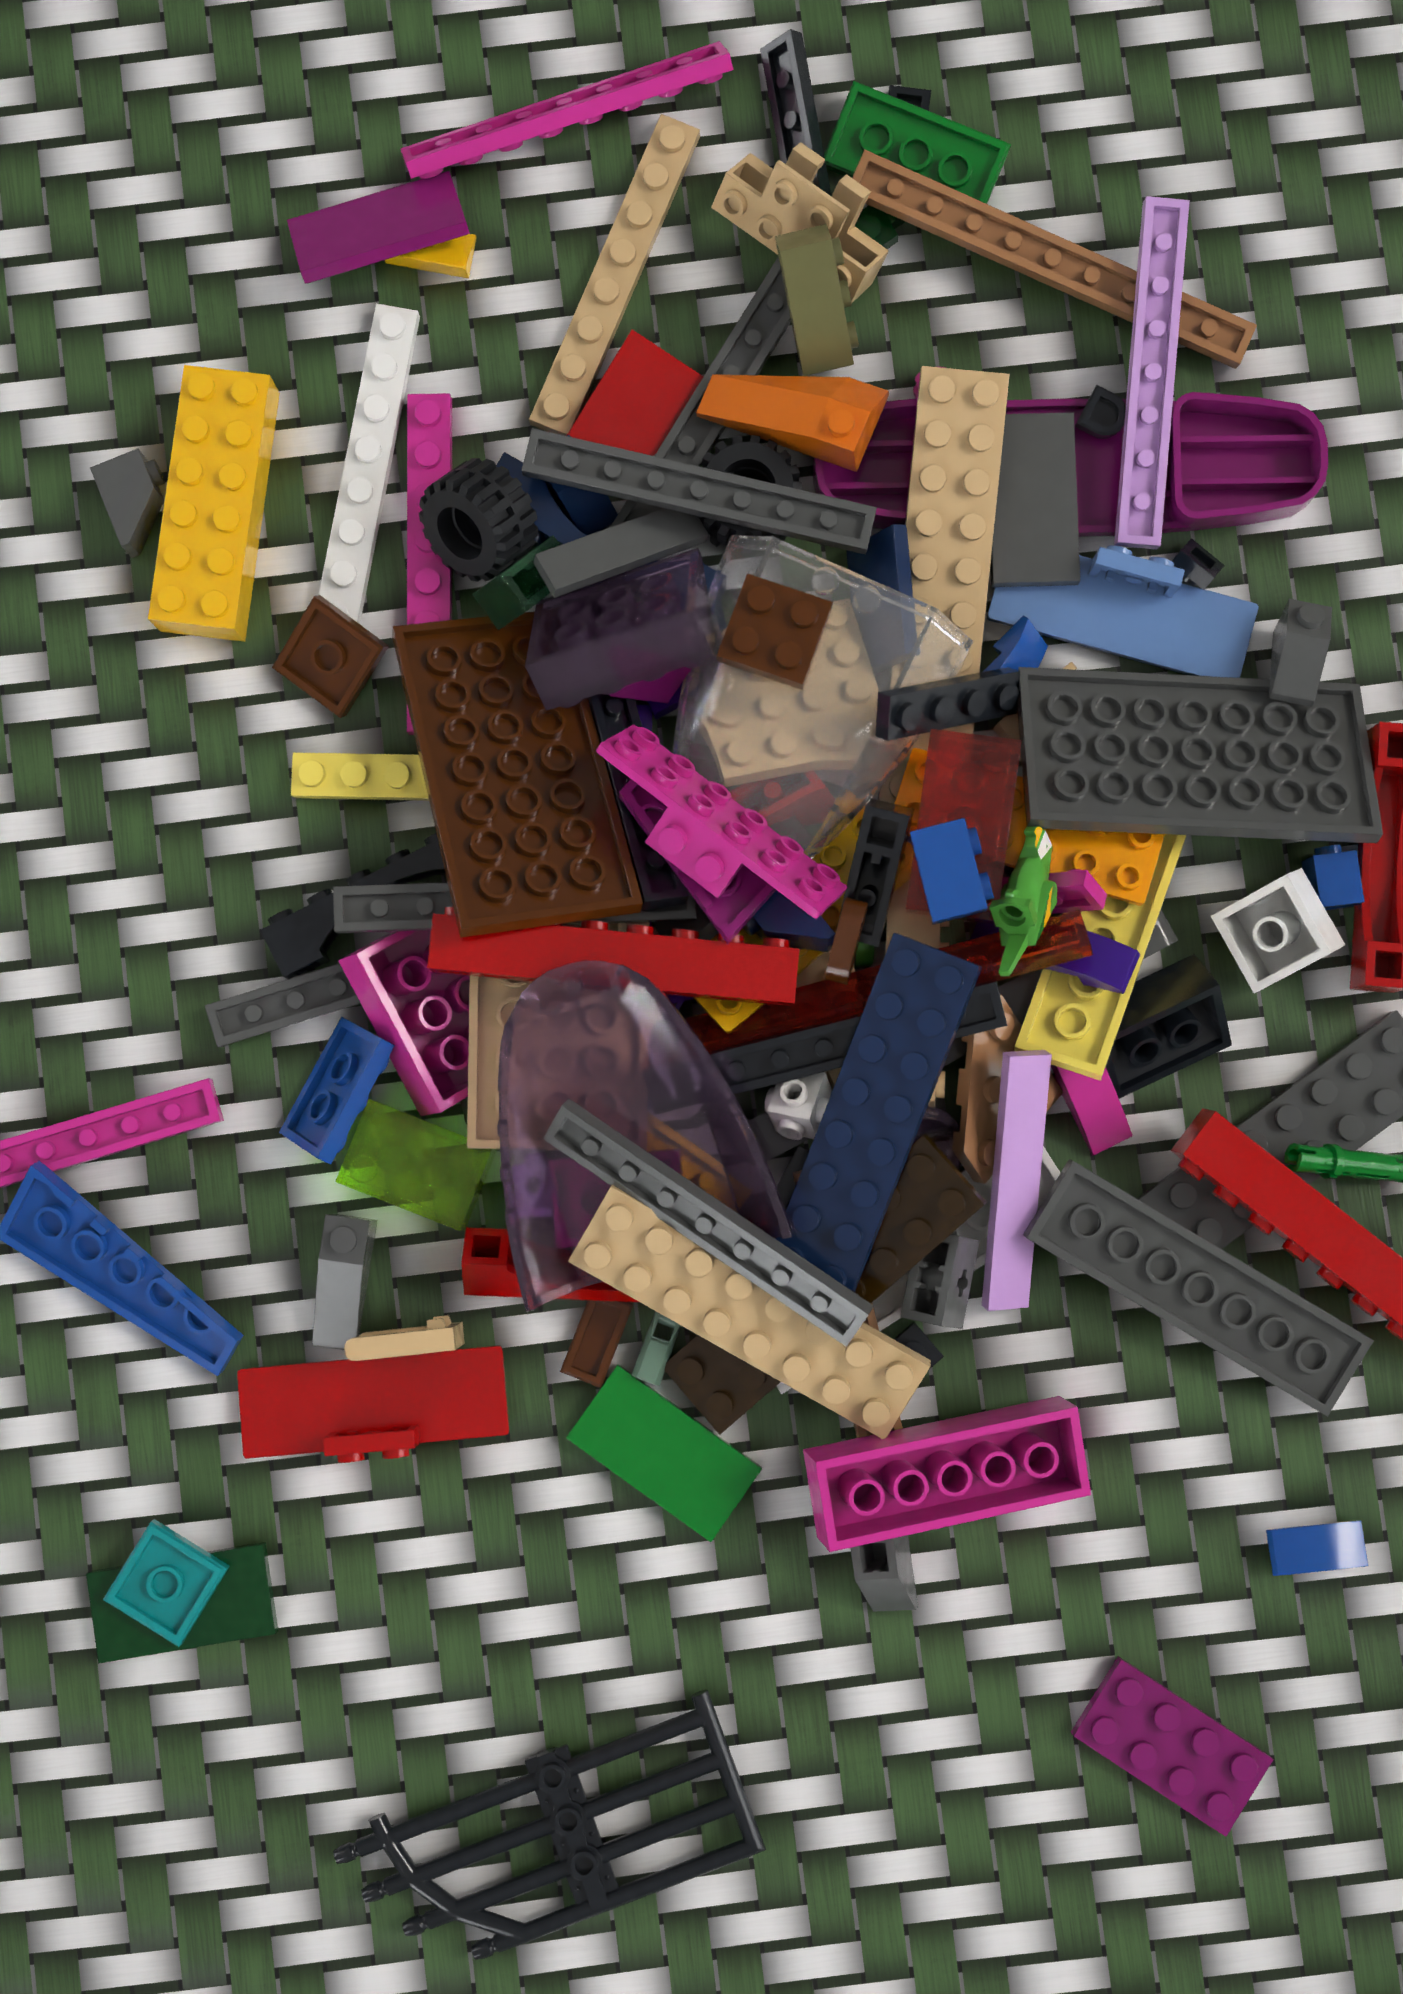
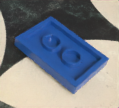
[279,1016,395,1165]

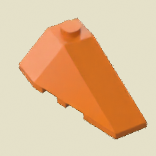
[696,374,889,472]

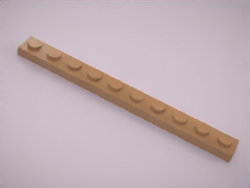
[852,150,1257,369]

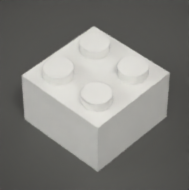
[1211,868,1345,993]

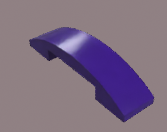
[964,914,1140,994]

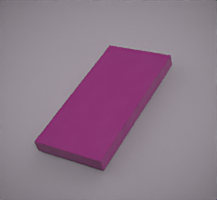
[287,171,470,284]

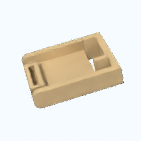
[344,1315,465,1361]

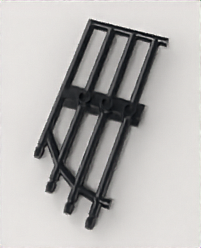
[333,1690,766,1960]

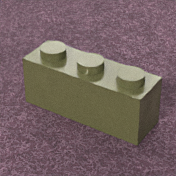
[775,224,859,376]

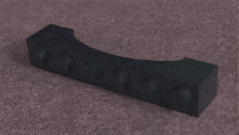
[260,833,446,979]

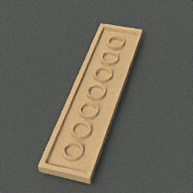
[568,1185,931,1439]

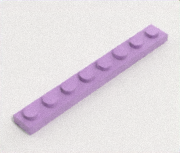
[1114,196,1190,550]

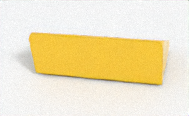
[385,234,477,279]

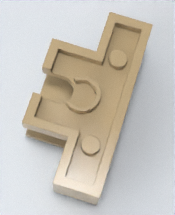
[711,142,889,303]

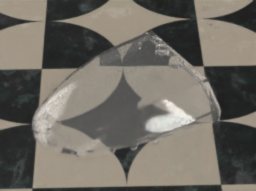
[673,535,974,859]

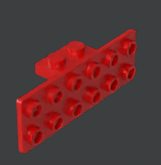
[237,1345,510,1463]

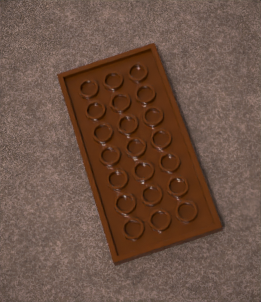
[392,609,643,938]

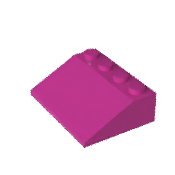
[338,930,470,1116]

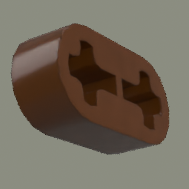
[825,897,868,985]

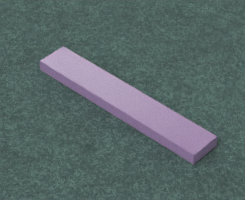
[982,1050,1052,1311]

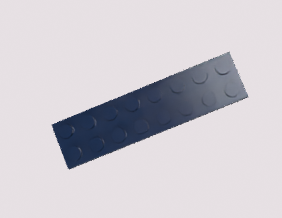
[775,933,982,1293]

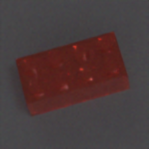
[906,729,1022,924]

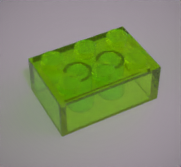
[335,1099,497,1231]

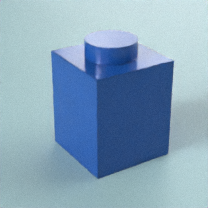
[1302,845,1365,911]

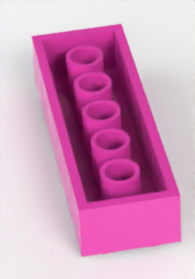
[803,1396,1091,1552]

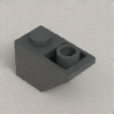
[851,1535,918,1612]

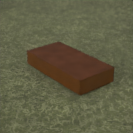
[560,1300,634,1388]

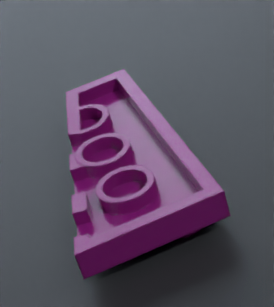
[619,779,776,944]

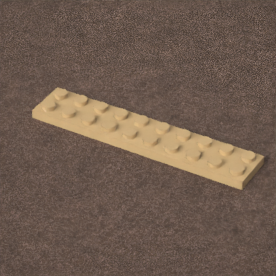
[878,366,1010,804]

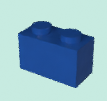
[910,818,994,925]

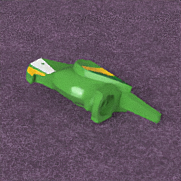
[989,826,1058,976]

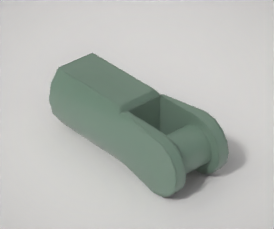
[631,1311,681,1386]

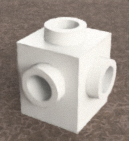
[765,1072,832,1140]

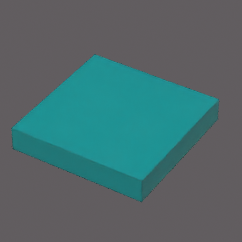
[103,1519,230,1647]

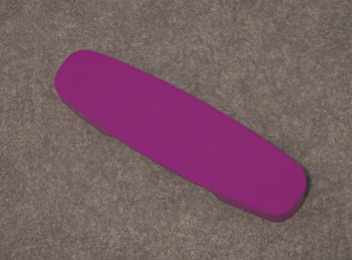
[813,392,1328,537]

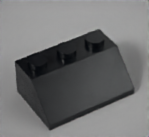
[1106,954,1232,1099]

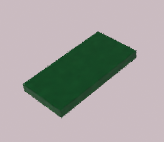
[86,1542,278,1664]

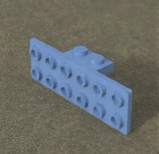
[987,545,1258,678]

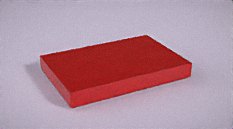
[566,329,704,456]

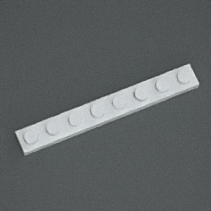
[319,303,420,624]

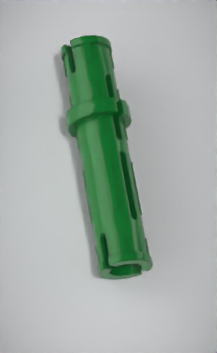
[1284,1143,1403,1183]

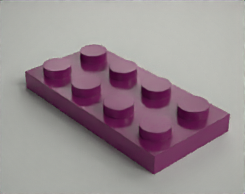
[1071,1656,1274,1837]

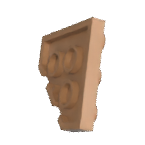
[952,994,1063,1184]

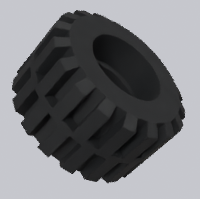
[698,435,802,556]
[419,458,538,582]

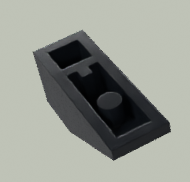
[836,798,914,947]

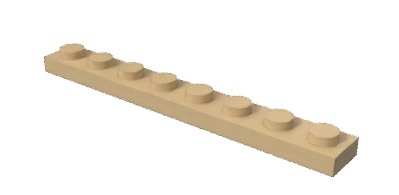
[529,114,700,436]

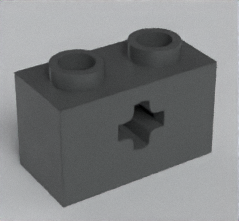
[900,1234,980,1329]

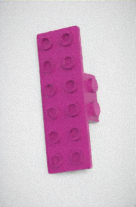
[596,725,847,919]

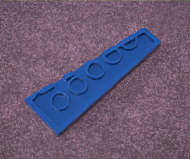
[0,1161,244,1376]

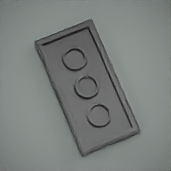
[991,412,1080,587]

